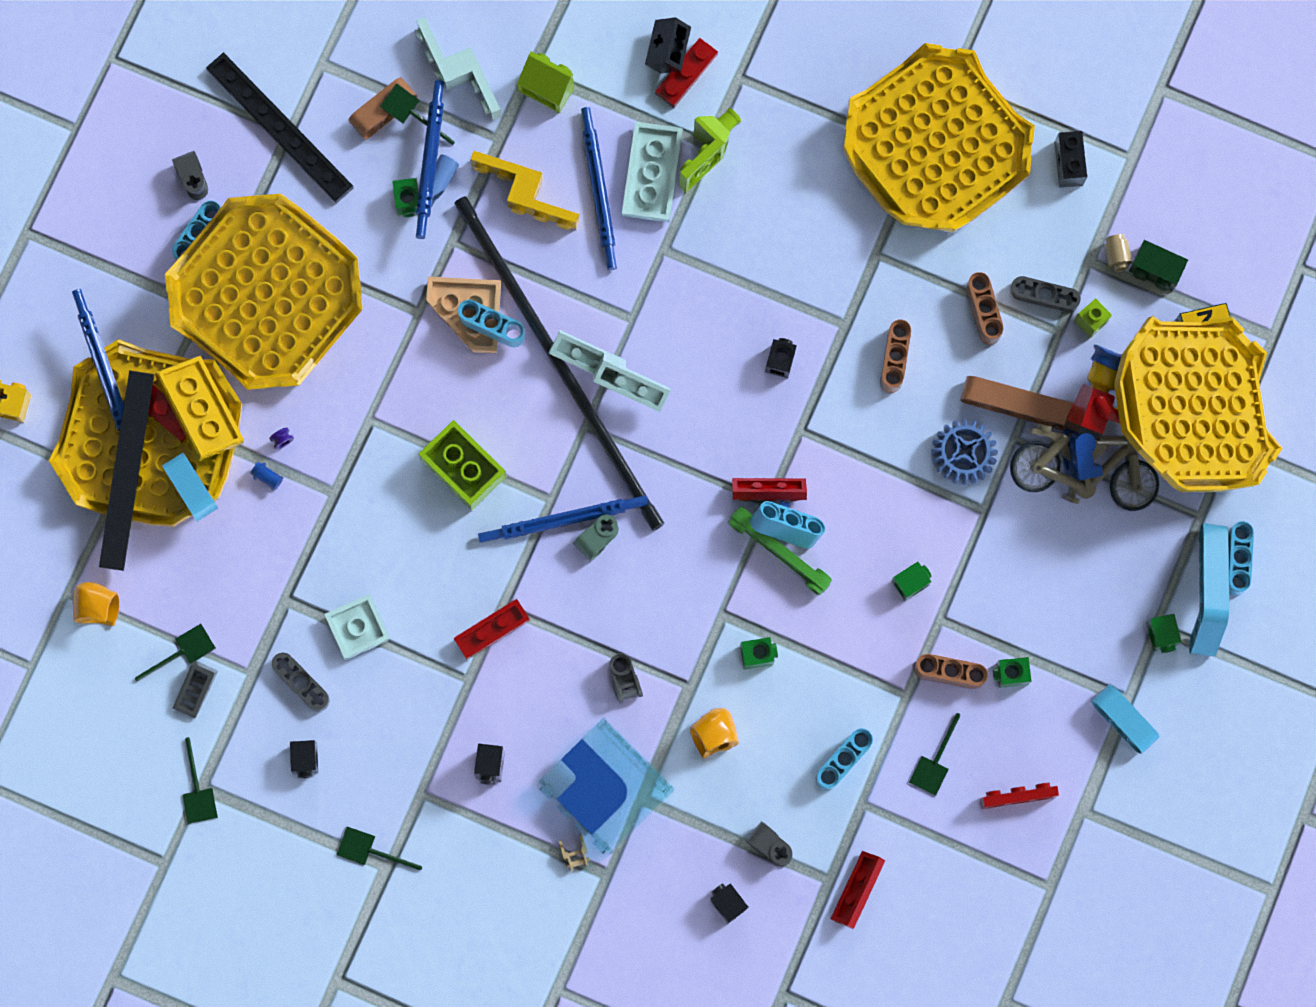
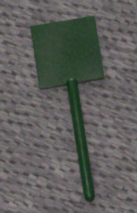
[380,83,455,145]
[135,623,216,681]
[909,713,961,796]
[183,737,218,824]
[337,826,423,870]

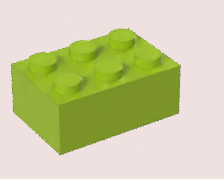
[418,420,507,511]

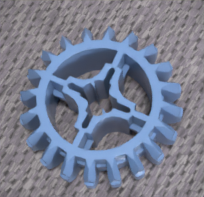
[931,419,998,485]

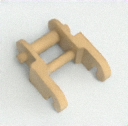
[558,834,590,871]

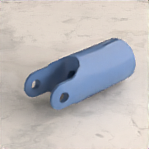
[431,154,459,207]

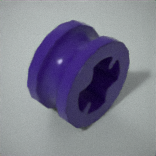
[269,427,294,450]

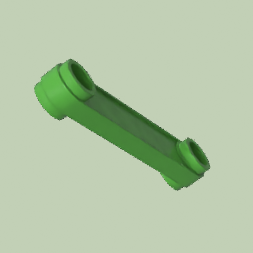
[727,506,832,596]

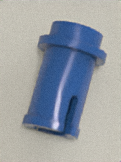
[250,462,284,491]

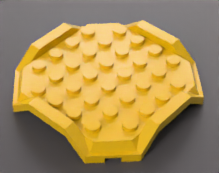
[843,43,1035,232]
[165,193,363,390]
[1114,316,1283,492]
[48,339,243,527]

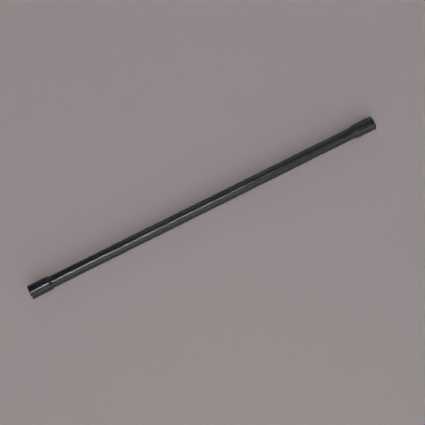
[454,196,665,531]

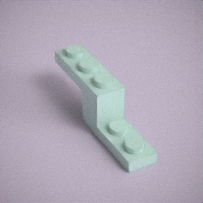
[415,16,501,120]
[549,330,671,412]

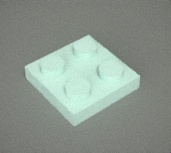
[324,594,391,660]

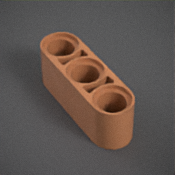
[348,77,417,140]
[966,272,1004,345]
[880,319,911,393]
[914,654,988,689]

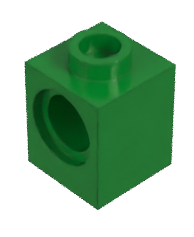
[392,178,419,217]
[891,561,932,601]
[1146,613,1182,653]
[740,637,778,670]
[993,657,1032,688]

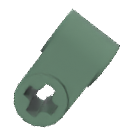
[573,515,619,561]

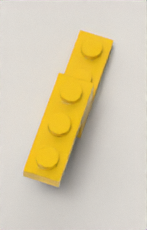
[470,150,580,230]

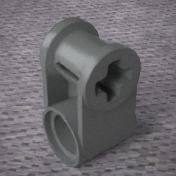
[172,150,209,200]
[609,653,643,704]
[745,821,793,867]

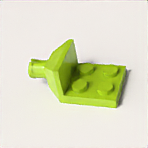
[679,108,742,193]

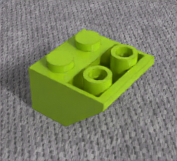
[517,51,574,113]

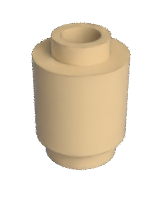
[1104,234,1133,272]

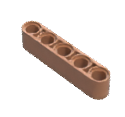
[960,376,1073,431]

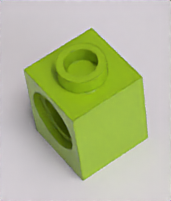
[1074,298,1113,338]

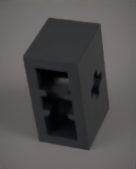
[645,17,691,74]
[1054,131,1088,188]
[474,743,505,785]

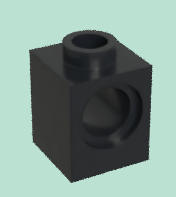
[765,338,797,378]
[290,740,319,778]
[710,883,749,924]

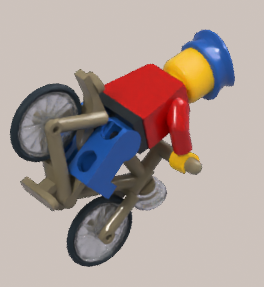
[1010,344,1160,511]

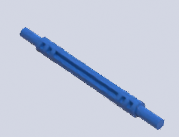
[415,80,444,239]
[581,107,617,270]
[72,289,124,431]
[478,495,649,543]

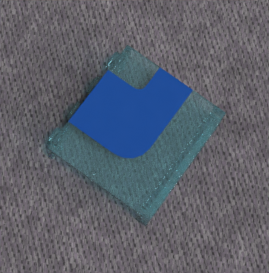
[539,717,675,855]

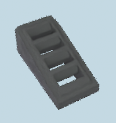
[173,661,218,718]

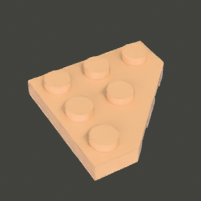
[426,277,501,354]

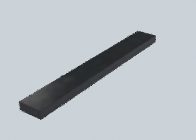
[206,52,354,204]
[99,370,154,571]

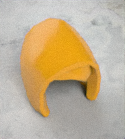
[72,582,120,626]
[690,708,739,759]

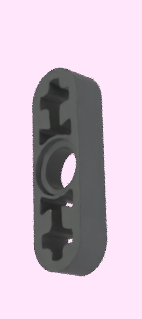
[1010,276,1081,312]
[272,652,330,712]

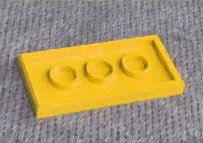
[155,355,245,461]

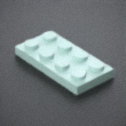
[622,122,683,223]

